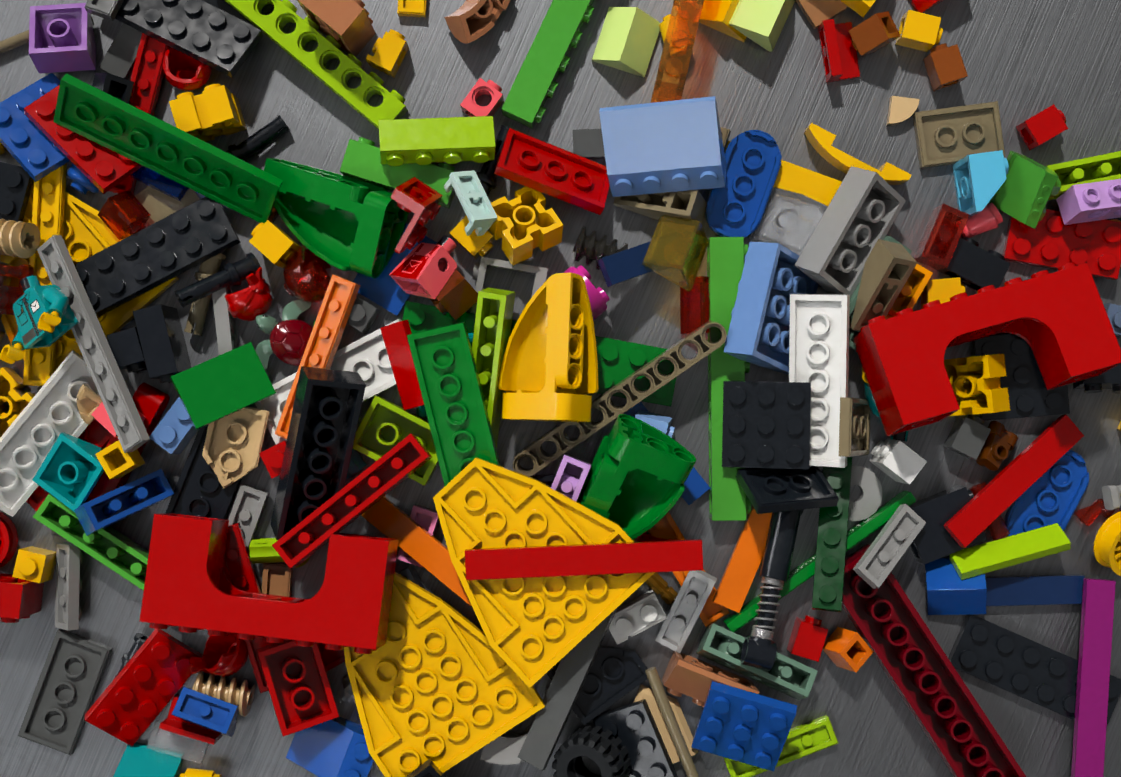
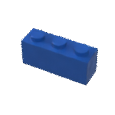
[74,469,174,536]

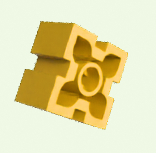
[169,84,247,142]
[489,186,563,266]
[944,354,1010,416]
[0,367,37,437]

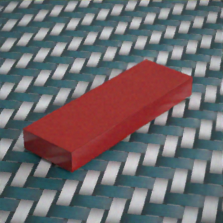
[380,320,424,410]

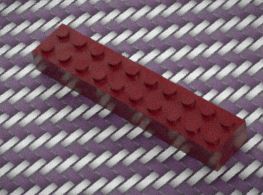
[842,544,1026,777]

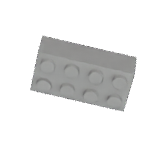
[795,166,906,298]

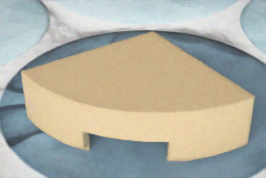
[887,96,920,126]
[76,384,102,425]

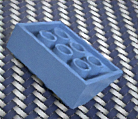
[599,96,726,197]
[723,242,818,375]

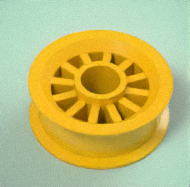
[1093,511,1121,576]

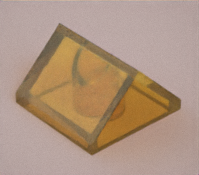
[642,215,708,291]

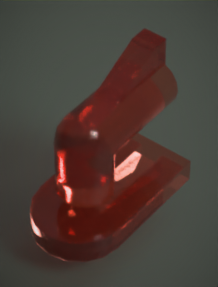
[1074,499,1121,527]

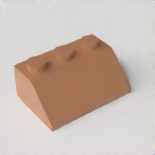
[297,0,376,57]
[662,651,760,707]

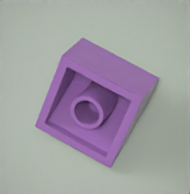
[28,3,96,73]

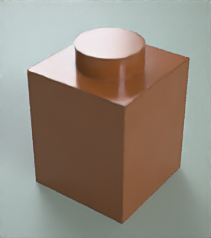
[849,11,900,56]
[923,43,968,91]

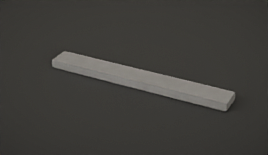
[37,235,150,453]

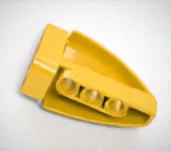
[498,273,599,422]

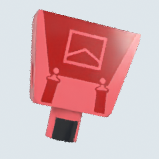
[389,235,457,300]

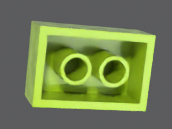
[353,395,439,486]

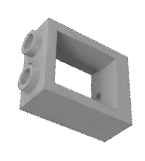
[471,256,548,321]

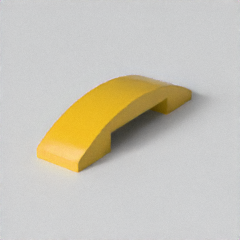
[804,123,911,185]

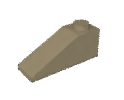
[613,190,707,230]
[851,239,917,331]

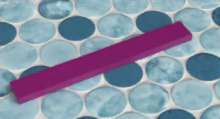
[1071,578,1116,777]

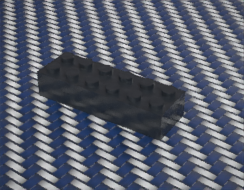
[270,366,366,543]

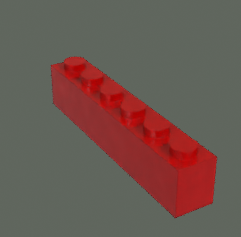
[272,433,432,568]

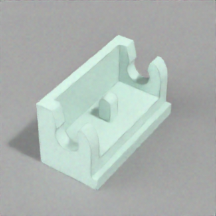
[444,170,498,236]

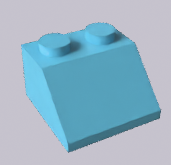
[952,150,1009,220]

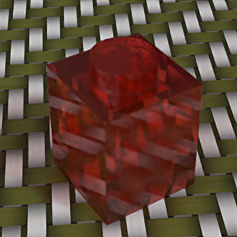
[98,190,151,240]

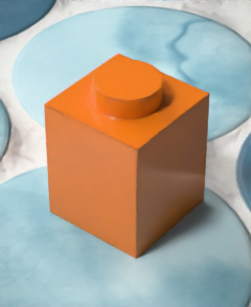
[822,627,874,673]

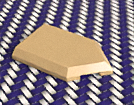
[202,406,270,489]
[633,684,699,764]

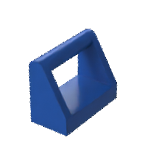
[172,687,239,737]

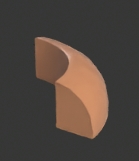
[444,0,510,44]

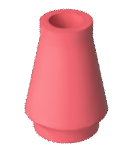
[958,202,1003,238]

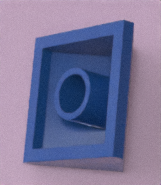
[925,558,987,615]

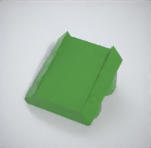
[989,150,1061,229]

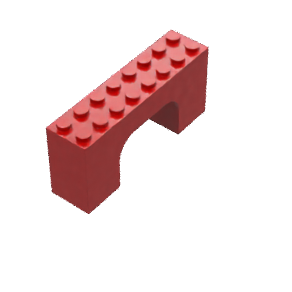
[853,262,1121,437]
[139,513,399,654]

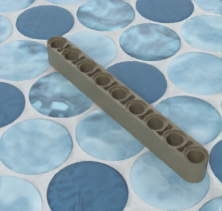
[513,321,727,477]

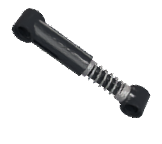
[740,509,804,671]

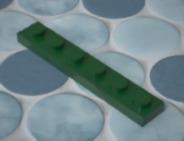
[812,456,853,612]

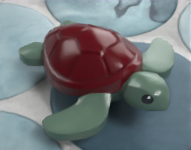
[255,299,313,370]

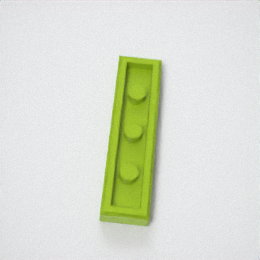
[950,523,1071,580]
[723,715,838,777]

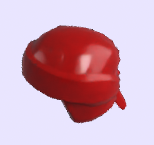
[163,47,212,91]
[225,267,273,321]
[189,633,248,676]

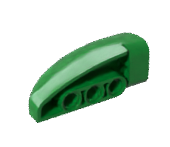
[264,158,409,279]
[577,414,696,539]

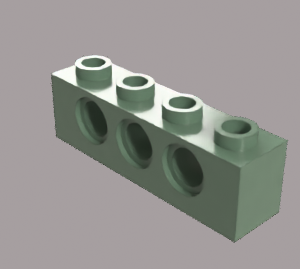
[696,623,818,700]

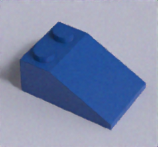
[286,716,375,777]

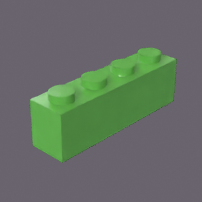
[340,137,455,209]

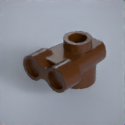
[975,421,1018,471]

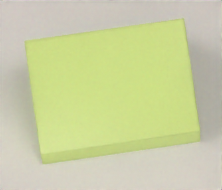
[729,0,795,52]
[592,7,660,78]

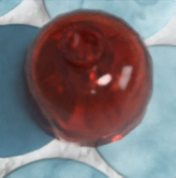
[283,245,331,303]

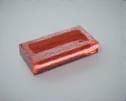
[680,276,709,334]

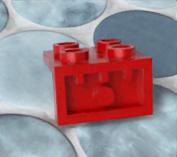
[390,177,443,254]

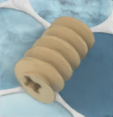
[0,219,41,259]
[192,671,255,717]

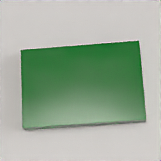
[171,342,276,430]

